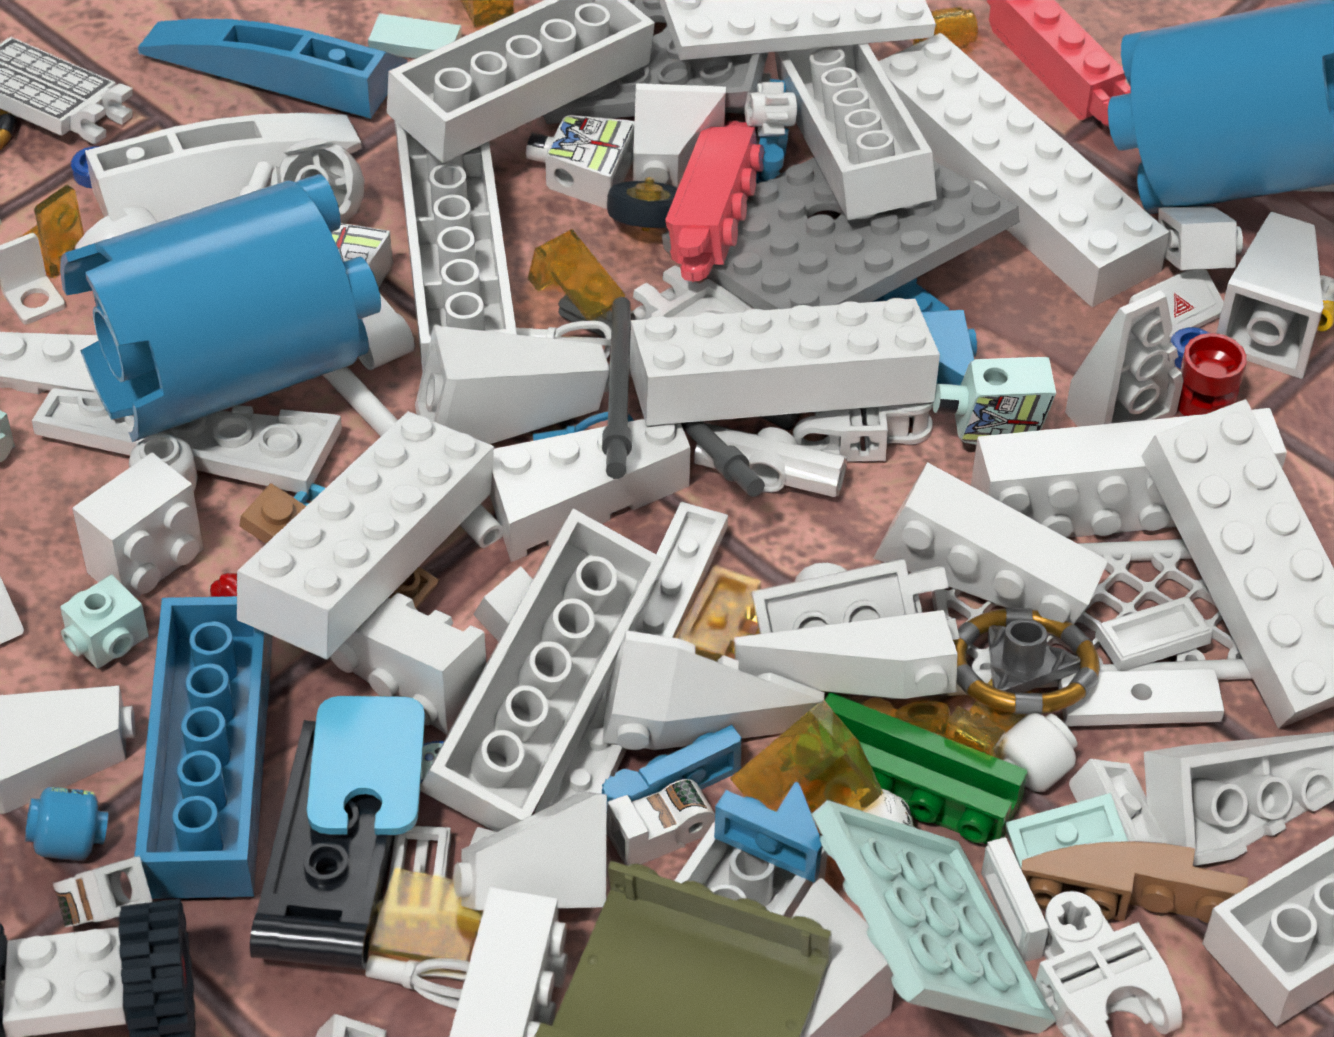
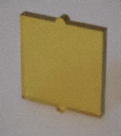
[369,868,484,961]

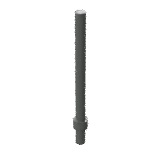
[602,297,632,479]
[629,357,765,497]

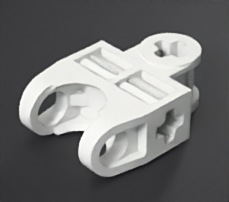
[793,402,933,462]
[1035,891,1182,1037]

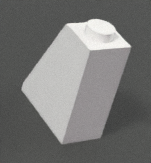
[0,686,135,814]
[453,792,607,910]

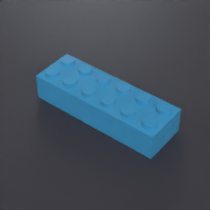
[134,596,273,899]

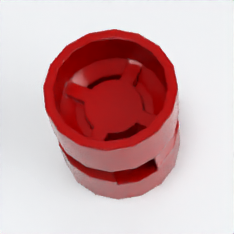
[1177,333,1247,416]

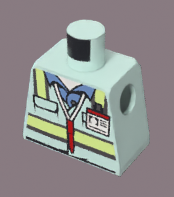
[932,357,1056,445]

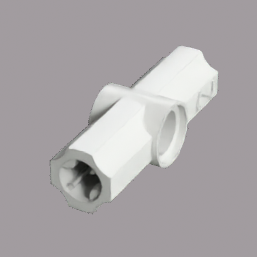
[694,423,847,497]

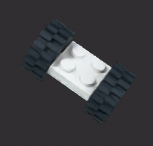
[0,899,196,1037]

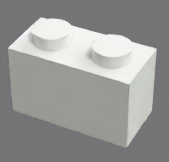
[1158,205,1243,270]

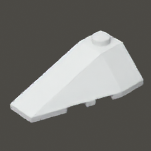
[1065,290,1183,427]
[734,610,957,699]
[602,630,825,750]
[1144,732,1334,866]

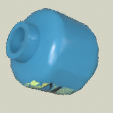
[25,787,108,861]

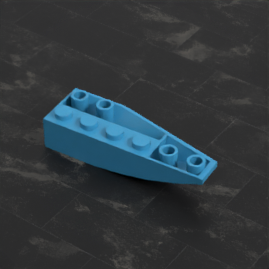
[138,19,407,119]

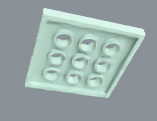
[812,800,1056,1034]

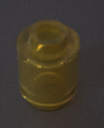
[913,6,978,49]

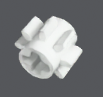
[745,82,797,136]

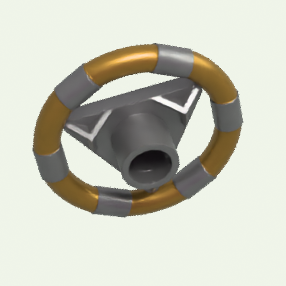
[953,608,1100,714]

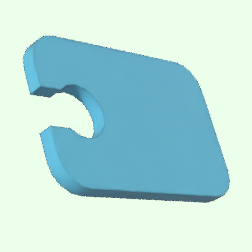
[307,696,425,835]

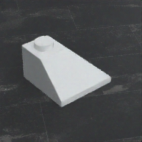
[633,83,726,188]

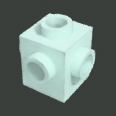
[60,574,149,669]

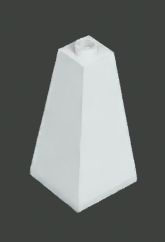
[1216,212,1323,379]
[415,325,610,444]
[791,878,894,1037]

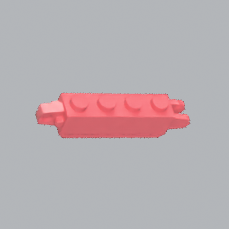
[987,0,1131,126]
[665,121,764,283]

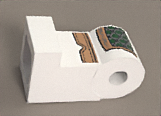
[606,779,715,866]
[53,856,152,927]

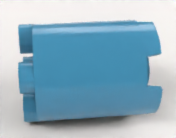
[1108,0,1334,214]
[60,174,381,442]

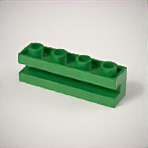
[801,692,1028,844]

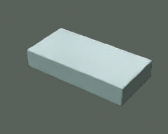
[368,13,462,59]

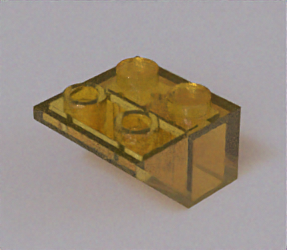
[730,700,884,836]

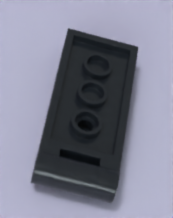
[250,720,395,970]

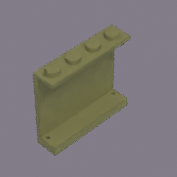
[534,861,832,1037]

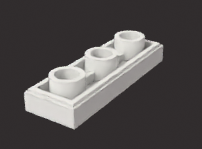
[1058,669,1224,726]

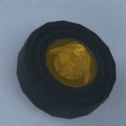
[607,177,678,231]

